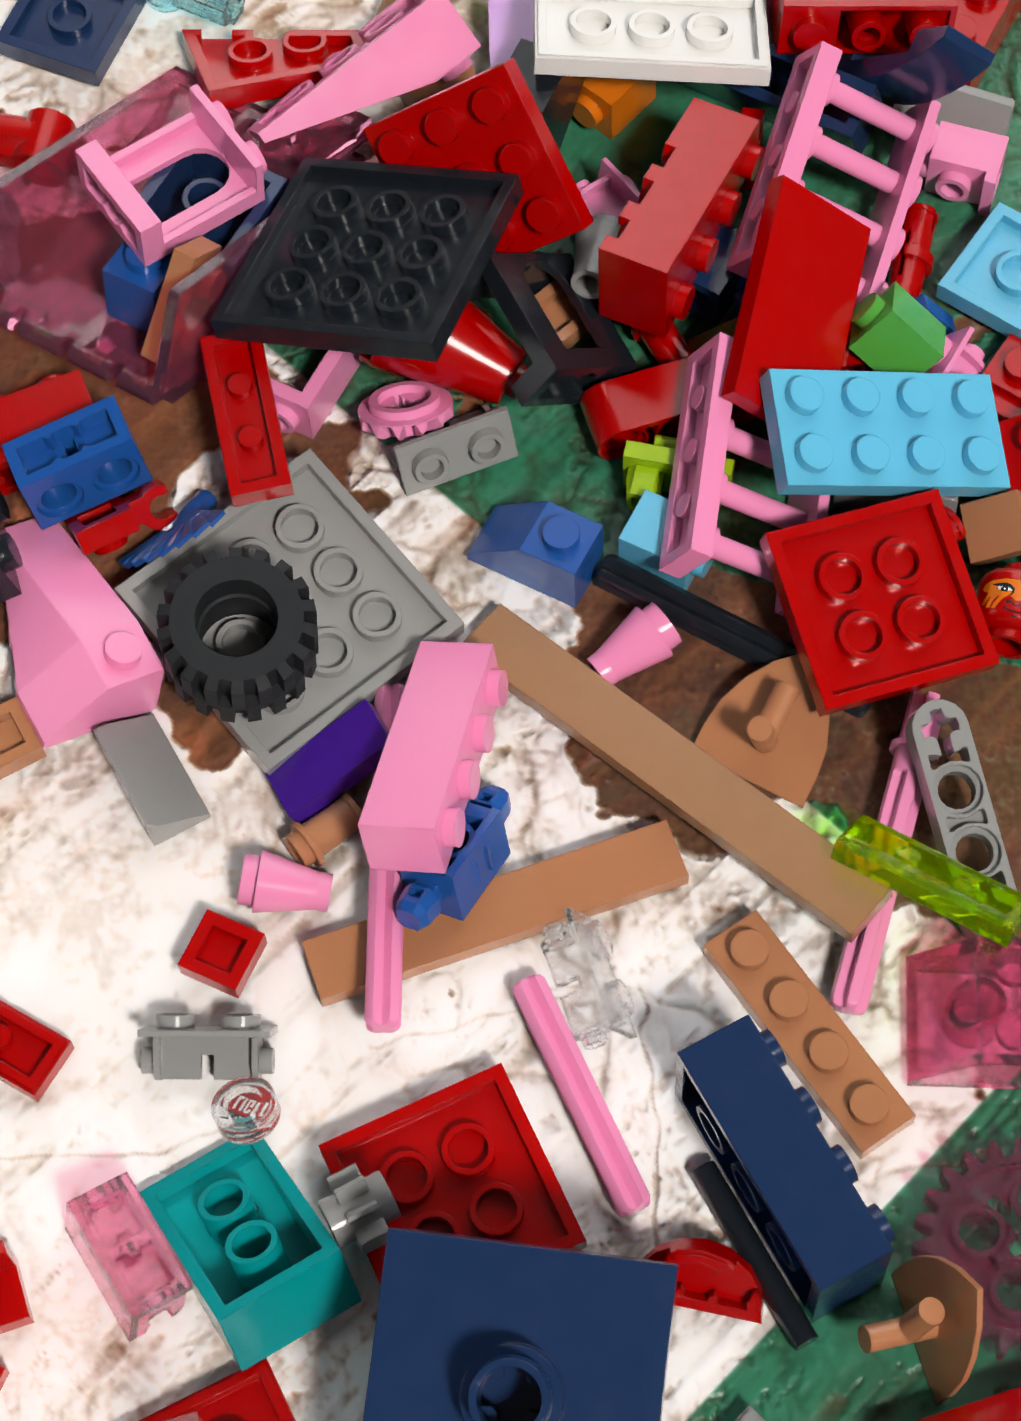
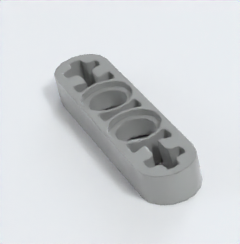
[905,699,1021,948]

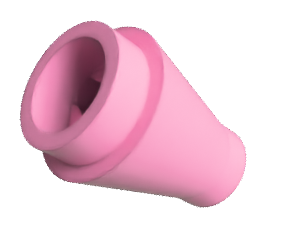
[586,602,682,685]
[237,849,333,913]

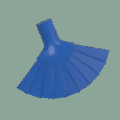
[118,490,226,569]

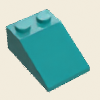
[138,1128,362,1372]

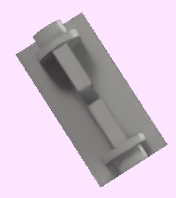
[388,403,519,496]
[137,1013,278,1081]

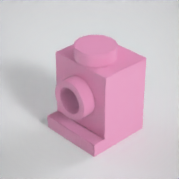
[919,121,1009,217]

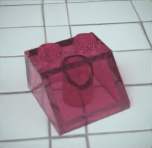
[905,936,1021,1089]

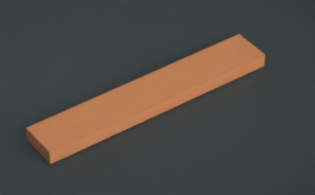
[301,819,689,1007]

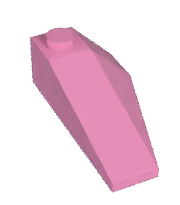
[247,0,481,143]
[5,518,165,749]

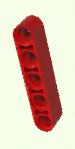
[579,321,874,460]

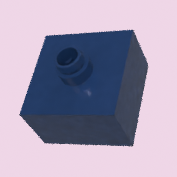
[363,1228,680,1421]

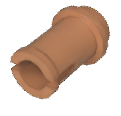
[283,793,362,867]

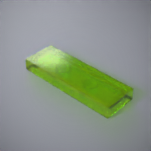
[830,815,1021,948]

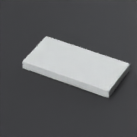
[533,0,771,86]

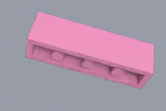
[357,641,508,874]

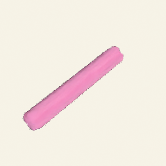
[513,974,650,1217]

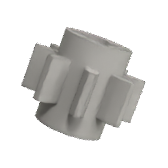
[317,1163,402,1255]

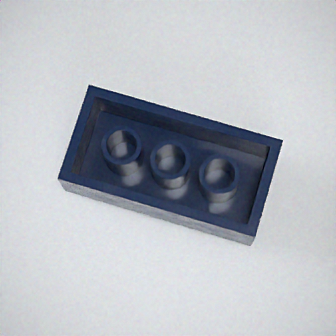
[675,1014,895,1323]

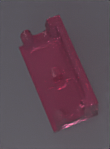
[65,1171,193,1342]

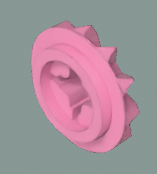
[357,381,454,441]

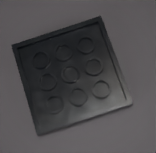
[210,157,524,362]

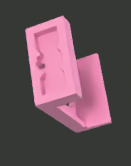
[75,84,267,267]

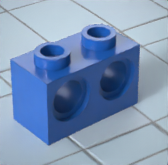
[1,395,153,530]

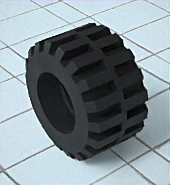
[156,547,319,723]

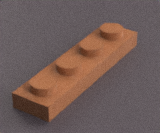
[703,910,916,1160]

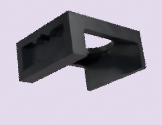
[470,251,638,407]

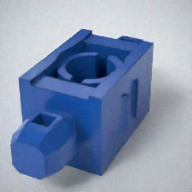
[396,784,511,931]

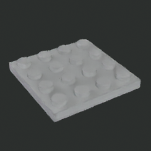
[115,448,465,776]

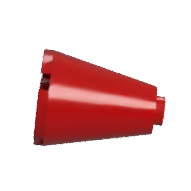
[359,300,529,405]

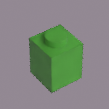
[849,281,946,373]

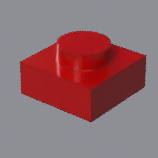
[177,909,268,998]

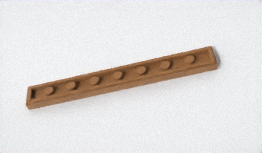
[462,603,893,943]

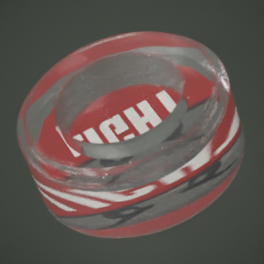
[211,1076,281,1145]

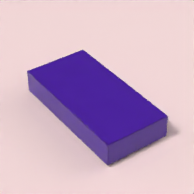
[265,699,389,825]

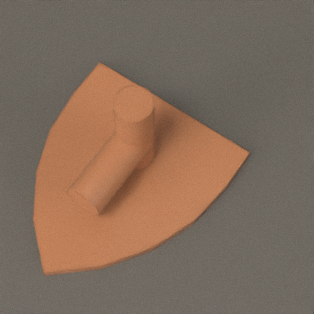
[694,654,830,808]
[858,1255,983,1405]

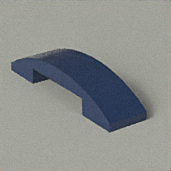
[837,25,995,105]

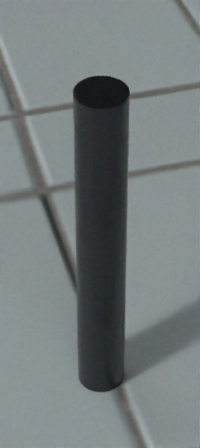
[691,1160,819,1351]

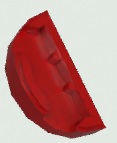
[642,1238,764,1324]

